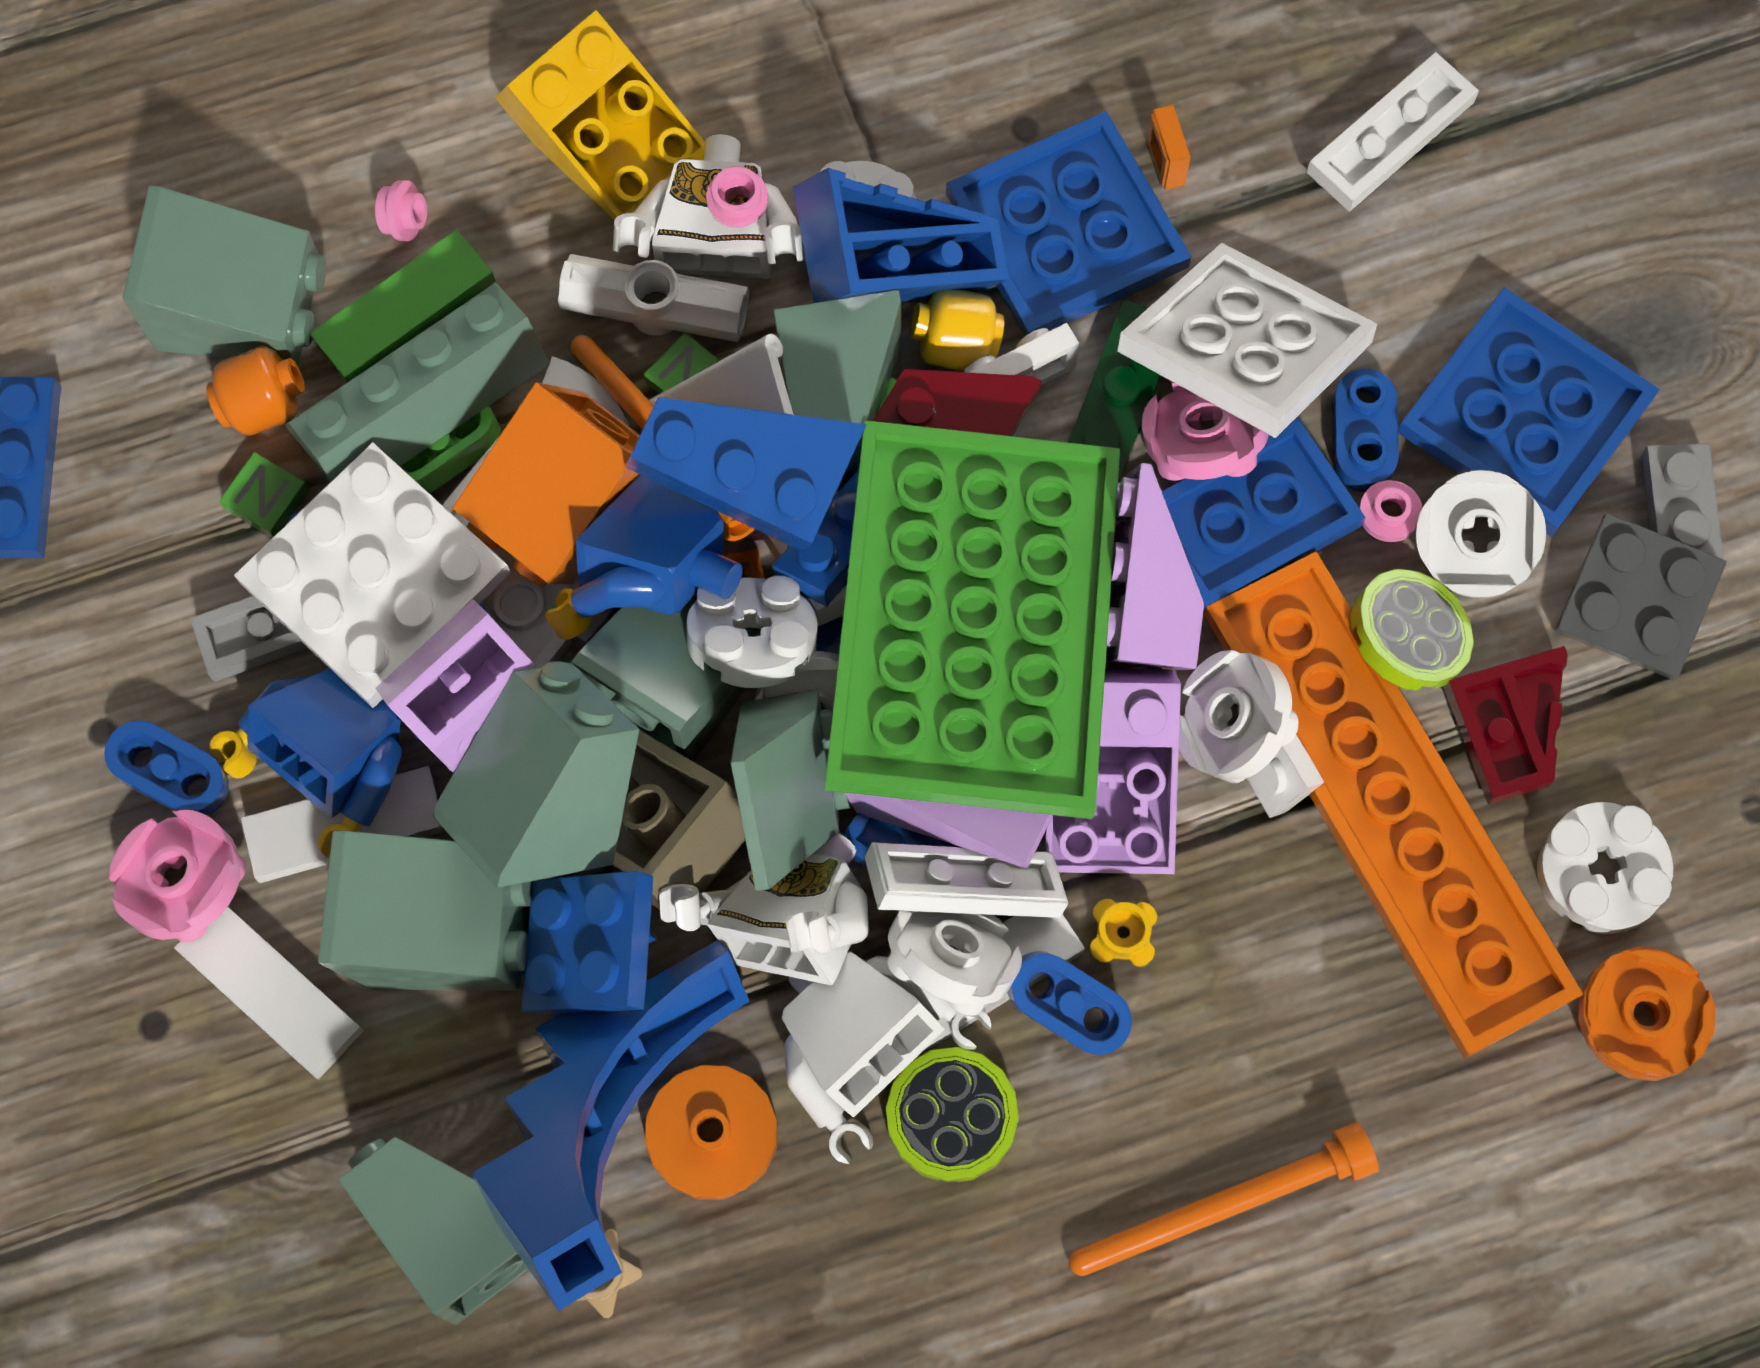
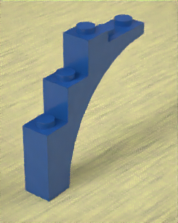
[472,940,749,1311]

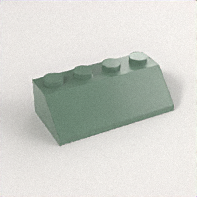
[285,283,550,484]

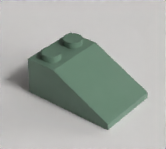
[731,689,850,891]

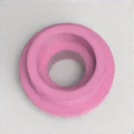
[706,166,768,228]
[375,180,427,241]
[1359,480,1423,542]

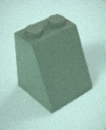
[122,186,326,366]
[774,290,901,492]
[572,593,761,762]
[433,662,639,888]
[318,831,533,990]
[338,1137,529,1325]

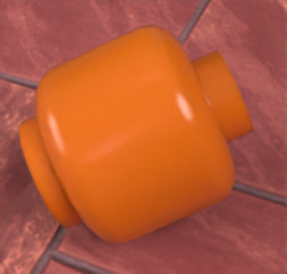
[206,345,305,436]

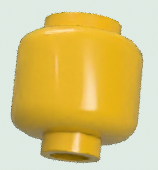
[910,289,1004,372]

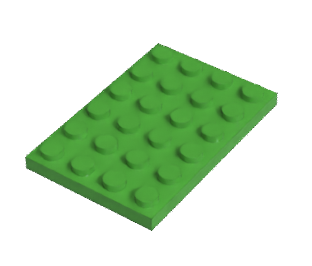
[825,420,1120,819]

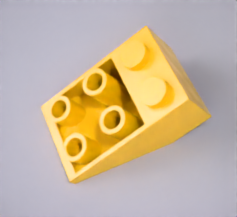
[495,10,705,220]

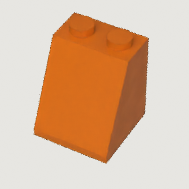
[452,382,640,587]

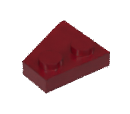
[873,369,1042,437]
[1444,646,1568,805]

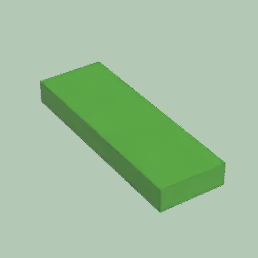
[310,229,496,383]

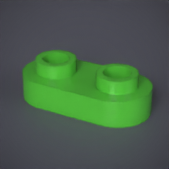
[400,406,501,493]

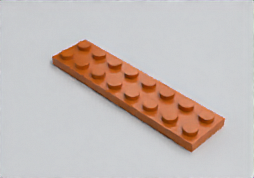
[1204,551,1583,1059]

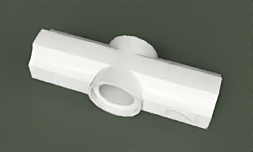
[558,254,749,342]

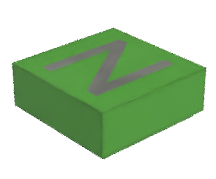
[644,332,720,394]
[219,452,310,538]

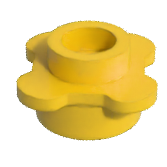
[1090,899,1157,967]

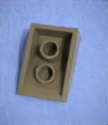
[601,730,746,909]

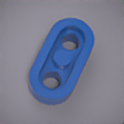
[1332,368,1399,492]
[104,720,229,816]
[1007,951,1132,1055]

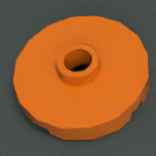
[1578,946,1715,1081]
[645,1065,778,1200]

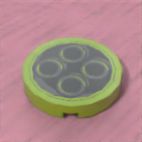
[1350,569,1474,691]
[886,1047,1019,1182]

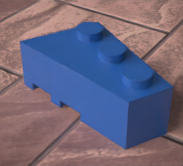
[793,168,1009,303]
[625,397,867,551]

